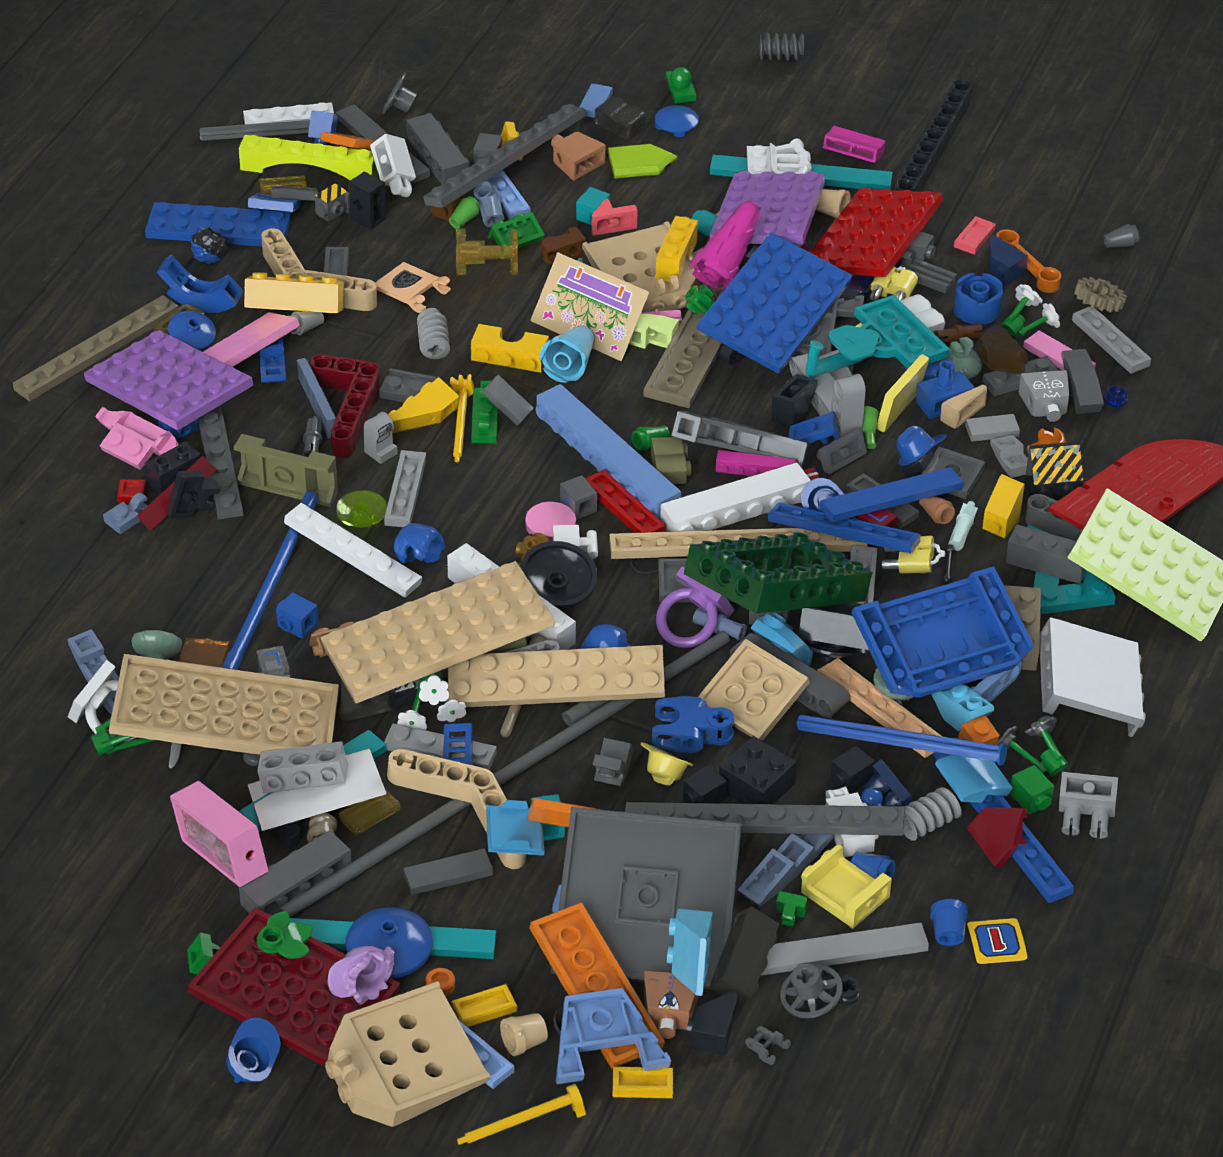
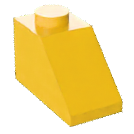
[982,474,1024,538]

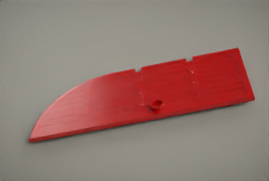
[1048,439,1223,530]

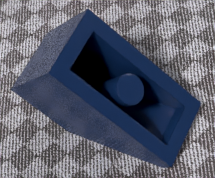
[988,234,1028,286]

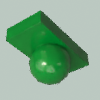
[665,67,696,104]

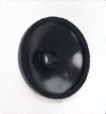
[520,541,597,608]

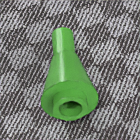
[862,406,879,449]

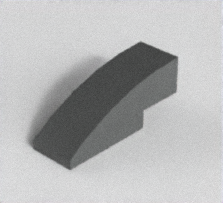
[1061,349,1104,414]

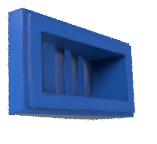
[443,723,473,765]

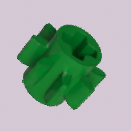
[685,284,715,315]

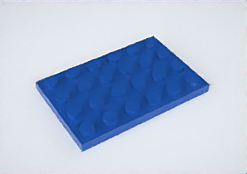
[697,232,853,374]

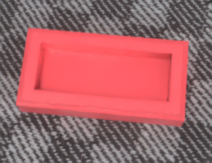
[954,217,996,255]

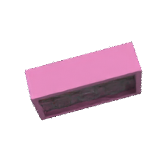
[170,781,269,887]

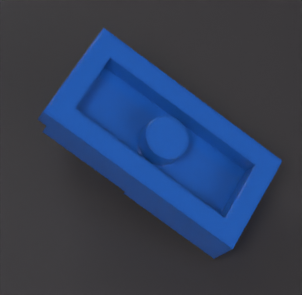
[789,411,840,444]

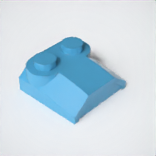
[751,612,813,667]

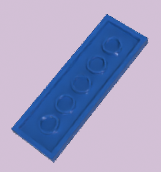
[145,202,291,246]

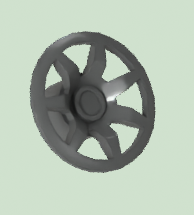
[382,72,417,115]
[780,964,843,1018]

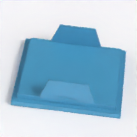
[486,800,545,855]

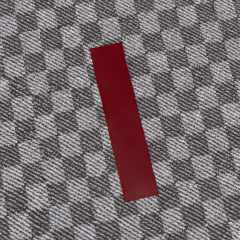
[137,456,217,531]

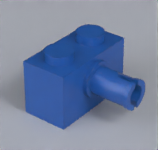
[915,360,975,419]

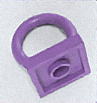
[656,566,734,648]

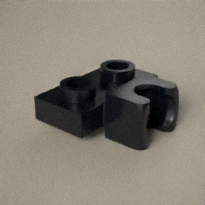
[166,470,220,518]

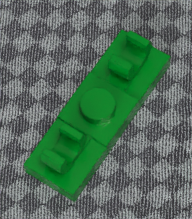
[472,381,498,443]

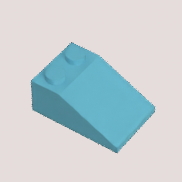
[667,909,713,996]

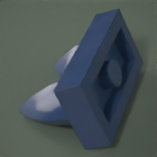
[861,759,914,807]

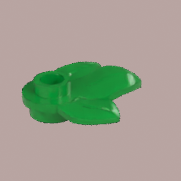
[257,911,313,959]

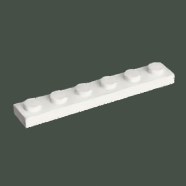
[284,503,422,598]

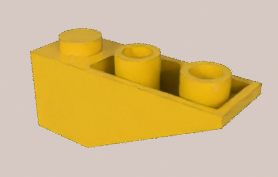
[388,377,459,433]

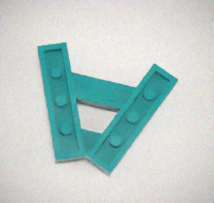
[1027,525,1116,614]

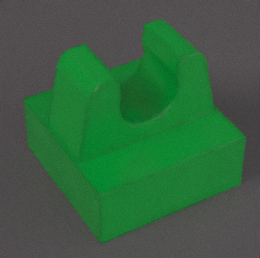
[776,891,808,927]
[187,932,220,974]

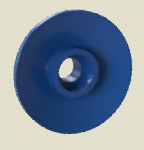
[168,311,216,350]

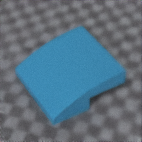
[935,755,1013,803]

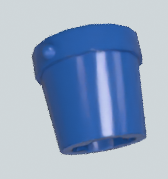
[930,899,968,946]

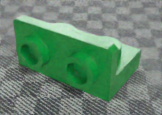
[488,212,545,254]

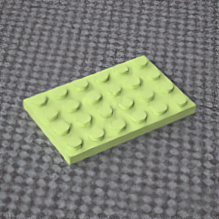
[1067,488,1223,641]

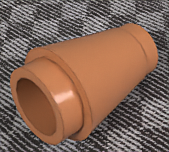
[919,496,955,524]

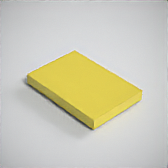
[877,354,929,433]

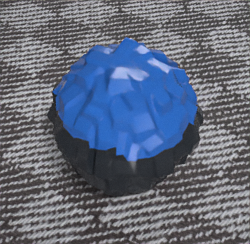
[191,227,227,264]

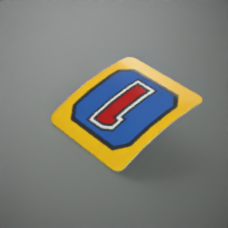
[967,918,1027,964]

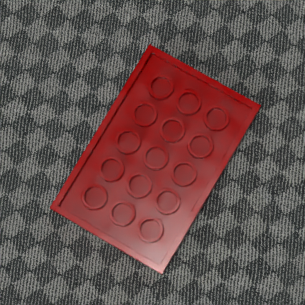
[810,188,943,277]

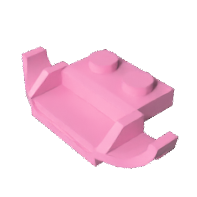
[95,407,179,470]

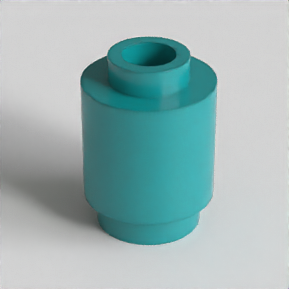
[691,210,718,237]

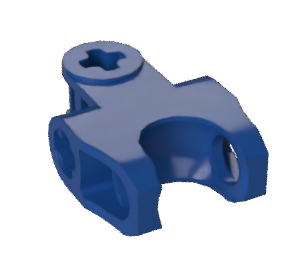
[652,696,734,753]

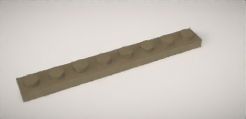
[13,295,179,401]

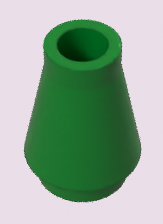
[631,425,670,451]

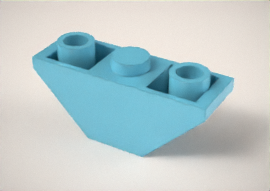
[931,684,994,731]

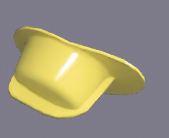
[640,743,693,786]

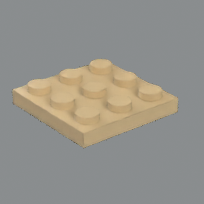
[698,639,810,741]

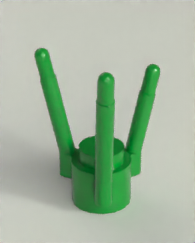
[91,718,155,756]

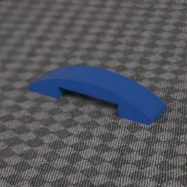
[260,337,286,383]

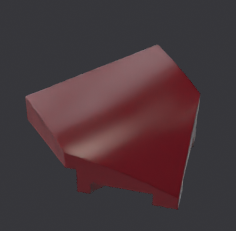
[967,808,1027,867]

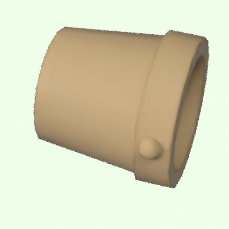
[816,189,850,219]
[500,1013,548,1056]

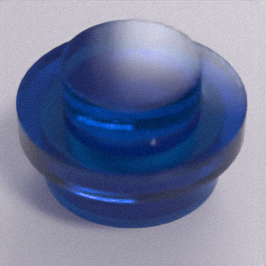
[1104,385,1129,407]

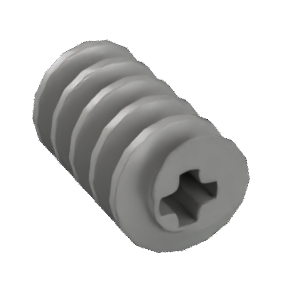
[417,308,450,359]
[903,787,962,840]

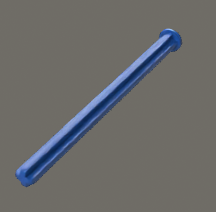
[797,715,1007,765]

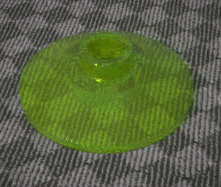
[336,491,387,527]

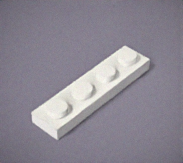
[243,103,334,125]

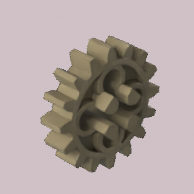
[1074,277,1127,312]

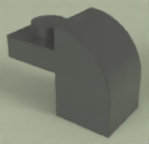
[593,738,634,786]

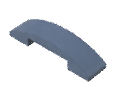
[67,629,119,715]

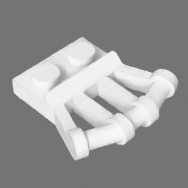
[747,139,811,174]

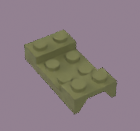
[234,434,338,507]

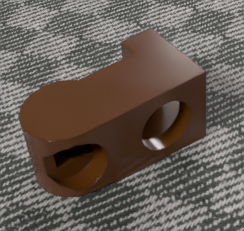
[542,226,586,264]

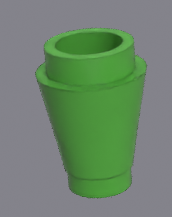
[449,196,480,229]

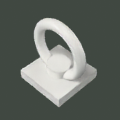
[68,660,136,743]

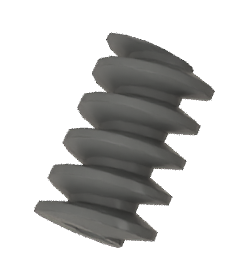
[760,33,804,61]

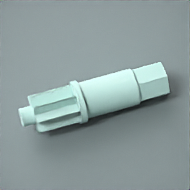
[948,501,978,551]

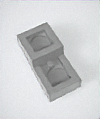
[990,435,1028,478]

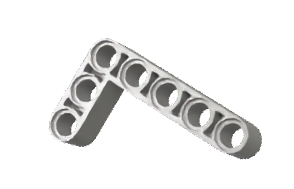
[789,353,865,437]

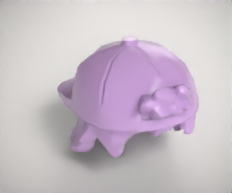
[328,946,394,1005]

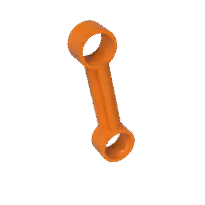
[996,229,1061,293]

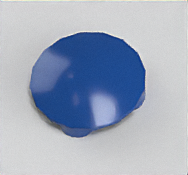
[655,106,699,137]

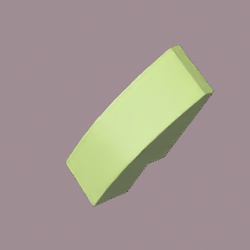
[629,314,679,349]

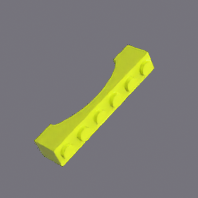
[239,135,378,181]

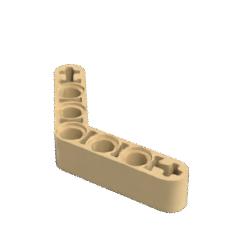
[261,228,377,311]
[387,749,527,869]

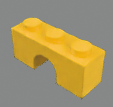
[655,216,698,282]
[471,324,549,373]

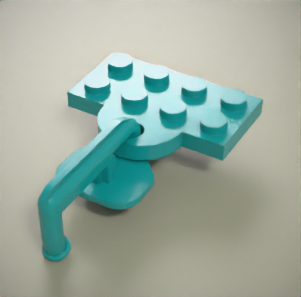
[806,295,950,378]

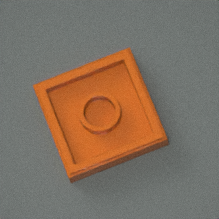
[320,132,376,150]

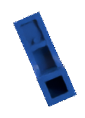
[156,255,244,313]

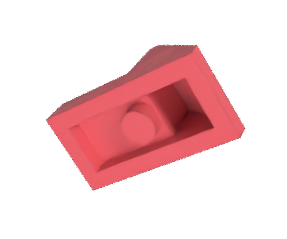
[592,198,638,236]

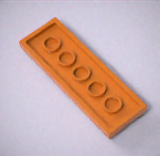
[530,902,665,1069]

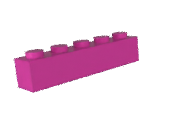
[716,450,796,476]

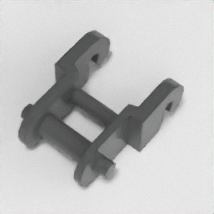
[745,1026,791,1065]

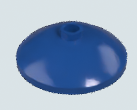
[346,907,433,978]

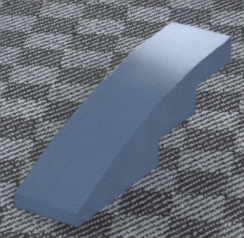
[738,833,834,907]

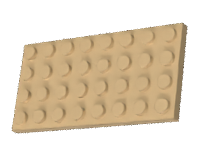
[320,561,555,704]
[109,654,339,755]

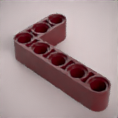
[310,354,380,458]

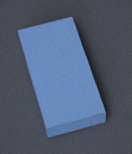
[580,83,613,119]

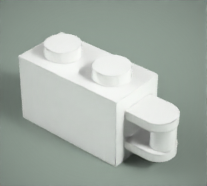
[370,134,416,197]
[826,787,878,857]

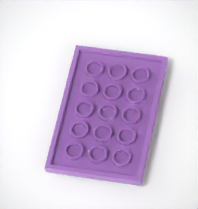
[710,171,825,244]
[84,330,253,430]

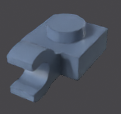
[103,492,147,534]

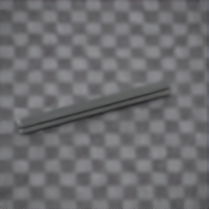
[200,120,310,141]

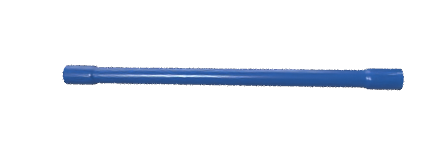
[221,492,319,670]

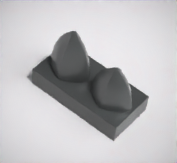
[816,429,867,474]

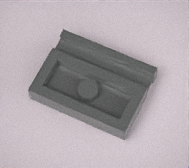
[380,368,437,402]

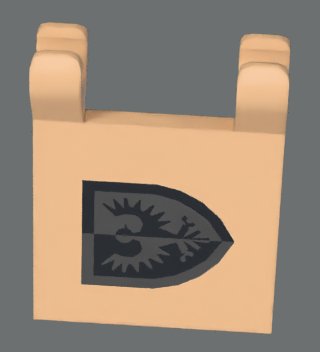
[375,262,451,313]

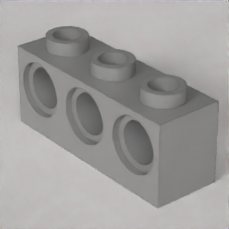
[257,742,348,793]

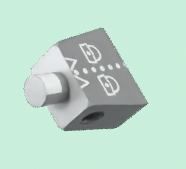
[1019,370,1069,422]

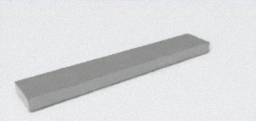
[753,923,929,976]

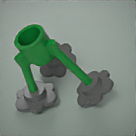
[997,716,1068,776]

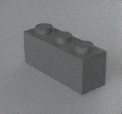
[1006,524,1086,584]

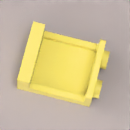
[801,844,892,928]

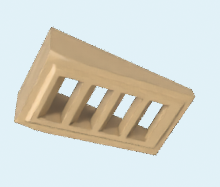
[940,385,987,429]

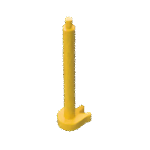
[450,374,474,462]
[457,1084,586,1145]

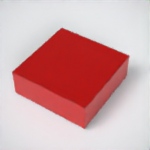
[117,479,146,503]

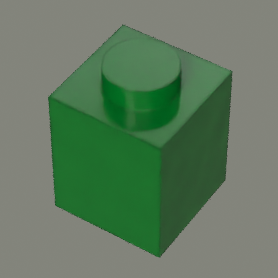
[1010,765,1054,815]

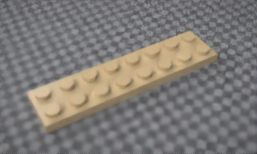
[448,645,665,707]

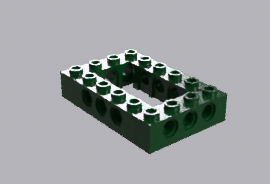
[684,532,873,614]

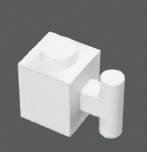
[553,525,598,559]

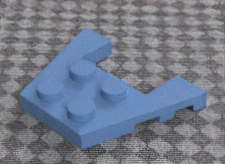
[556,988,671,1084]

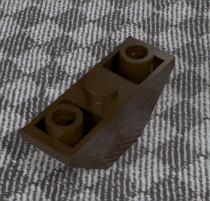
[980,324,1028,374]

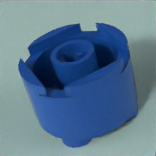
[953,273,1003,328]

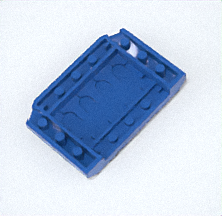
[851,566,1034,698]

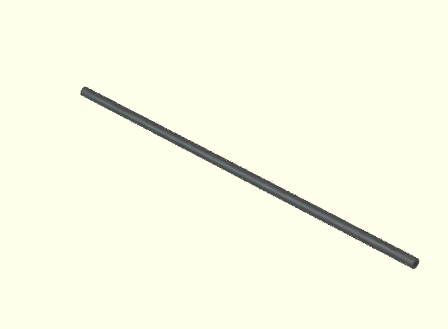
[279,631,730,918]

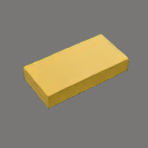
[451,984,517,1027]
[613,1067,673,1098]

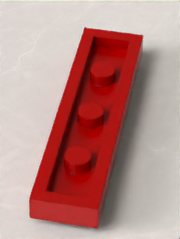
[586,470,666,533]

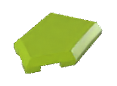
[607,144,677,178]

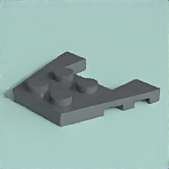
[794,295,864,375]

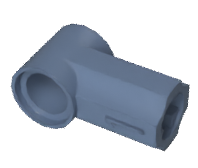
[474,181,504,227]

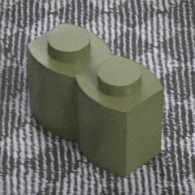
[651,437,691,484]

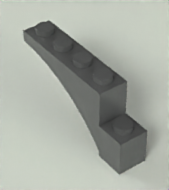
[671,411,809,467]

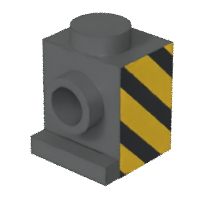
[315,184,350,222]

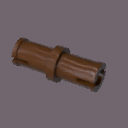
[934,323,983,344]

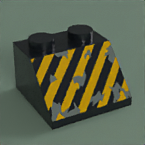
[1024,441,1083,501]

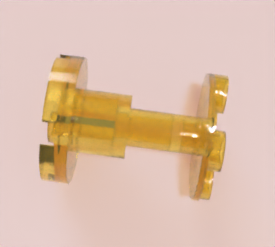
[456,229,518,276]

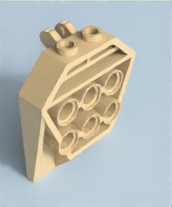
[583,221,701,312]
[325,981,490,1127]

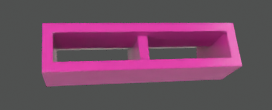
[823,126,885,163]

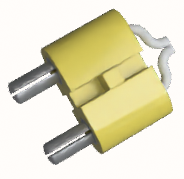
[870,266,918,301]
[882,536,945,574]

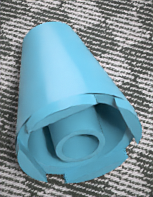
[540,326,594,383]

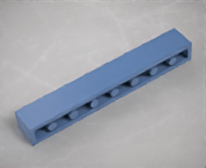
[536,384,681,520]

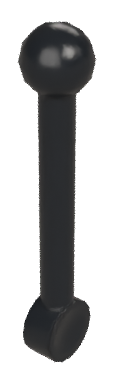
[942,544,953,585]

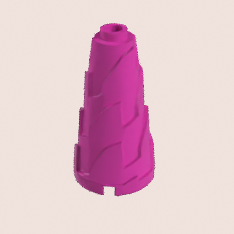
[689,201,760,291]

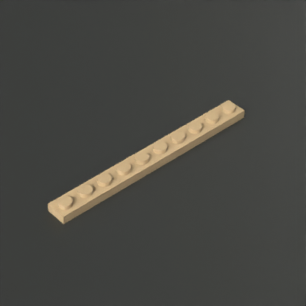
[609,528,867,559]

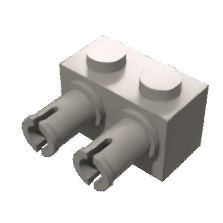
[1059,772,1118,839]

